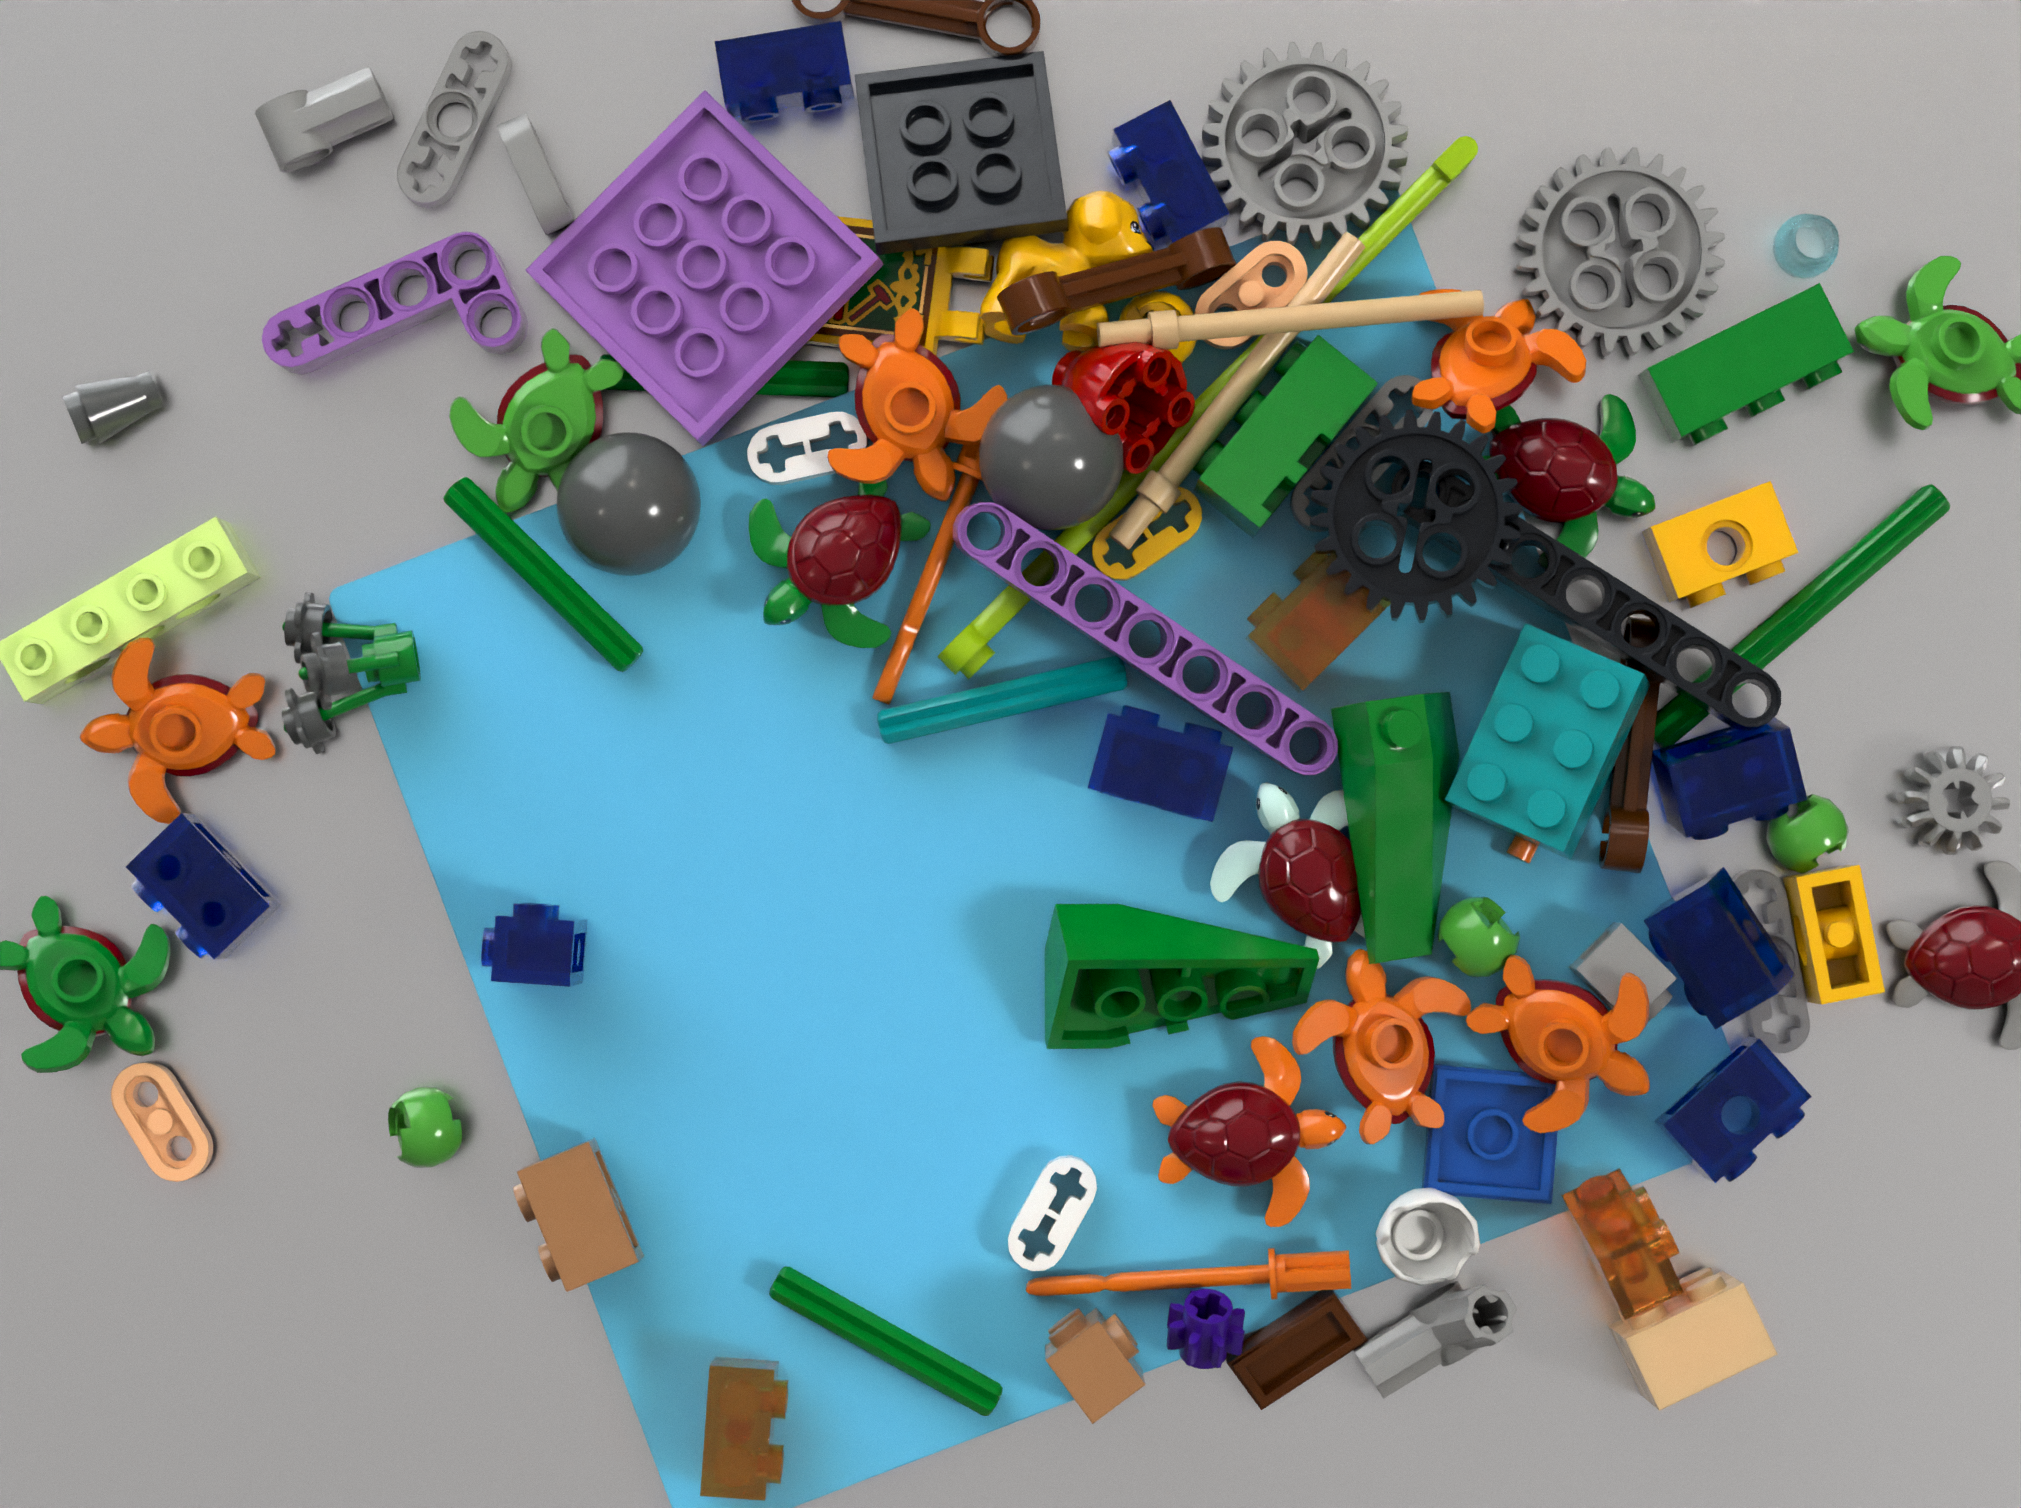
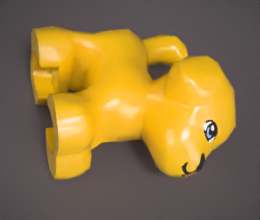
[980,190,1154,352]

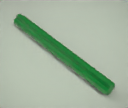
[1654,484,1951,749]

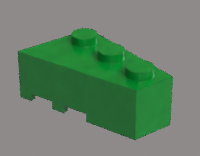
[1193,335,1378,538]

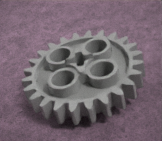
[1202,42,1408,249]
[1516,147,1725,356]

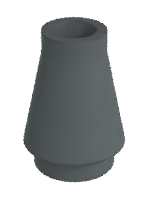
[63,371,163,444]

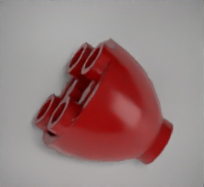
[1052,342,1195,474]

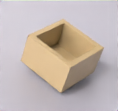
[1608,1268,1777,1411]

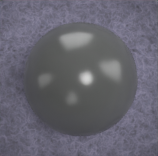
[979,385,1123,530]
[557,432,701,576]

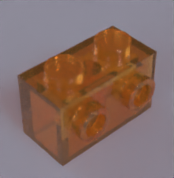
[1245,552,1390,693]
[1561,1168,1684,1320]
[700,1357,789,1501]

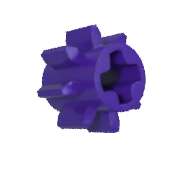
[1166,1289,1245,1369]

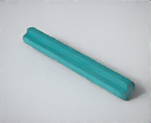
[877,656,1128,744]

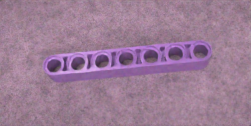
[953,502,1338,775]

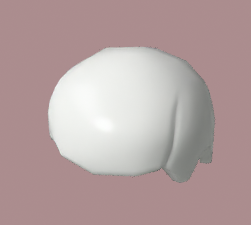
[1376,1188,1480,1286]

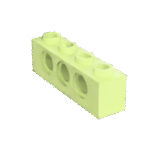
[0,517,261,704]

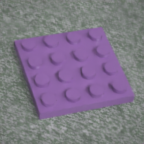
[525,90,884,446]

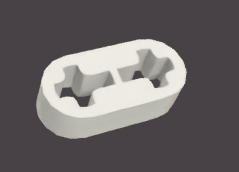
[747,412,868,485]
[1008,1155,1097,1271]

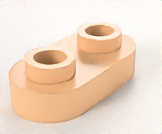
[1194,241,1308,350]
[111,1062,213,1182]

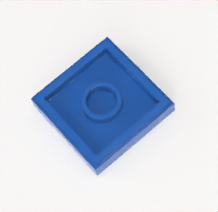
[1422,1064,1558,1204]

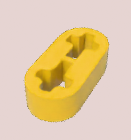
[1092,486,1202,581]

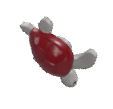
[1886,860,2021,1050]

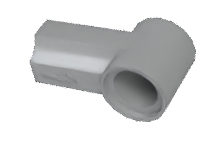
[255,66,393,172]

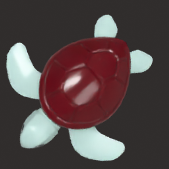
[1210,782,1365,969]

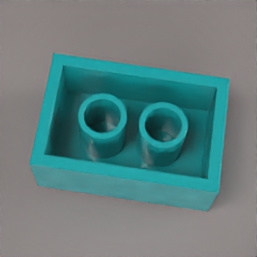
[1445,623,1650,860]

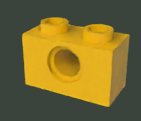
[1642,481,1799,608]
[1783,865,1885,1005]

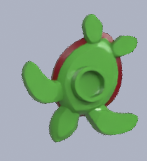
[1854,256,2021,430]
[449,328,624,513]

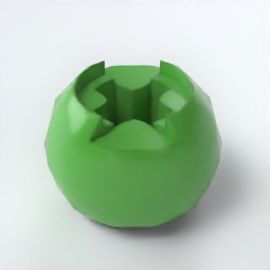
[1766,794,1849,874]
[1437,897,1520,977]
[388,1087,462,1168]

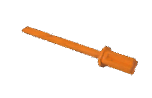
[872,394,984,705]
[1026,1248,1351,1300]

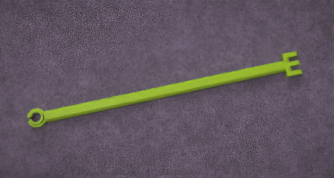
[937,136,1478,679]

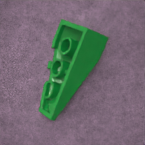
[1331,692,1459,964]
[1045,904,1320,1049]

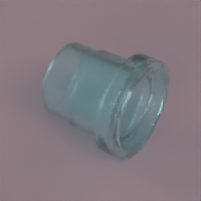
[1773,214,1839,279]

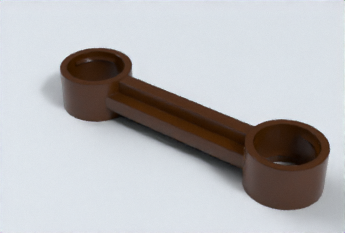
[791,0,1040,57]
[997,227,1236,335]
[1599,616,1661,873]

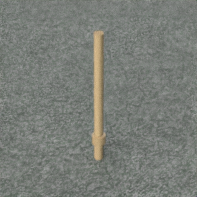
[1108,232,1366,550]
[1097,290,1484,350]

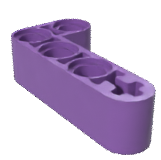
[262,231,528,375]

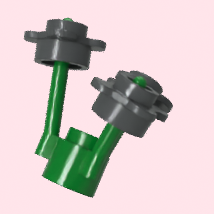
[281,592,421,754]

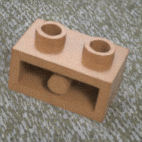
[513,1138,644,1292]
[1045,1308,1146,1424]

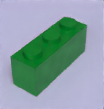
[1638,283,1854,446]

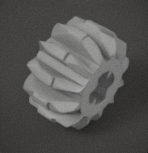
[1897,746,2010,855]

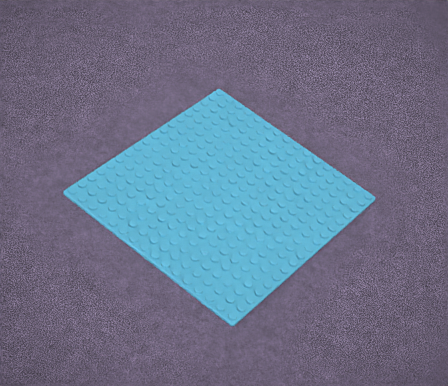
[329,189,1760,1508]

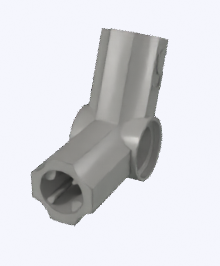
[1354,1281,1517,1399]

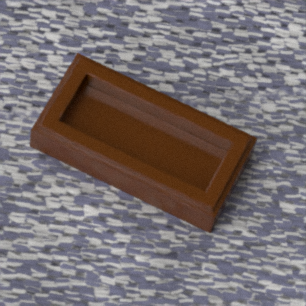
[1226,1290,1368,1410]

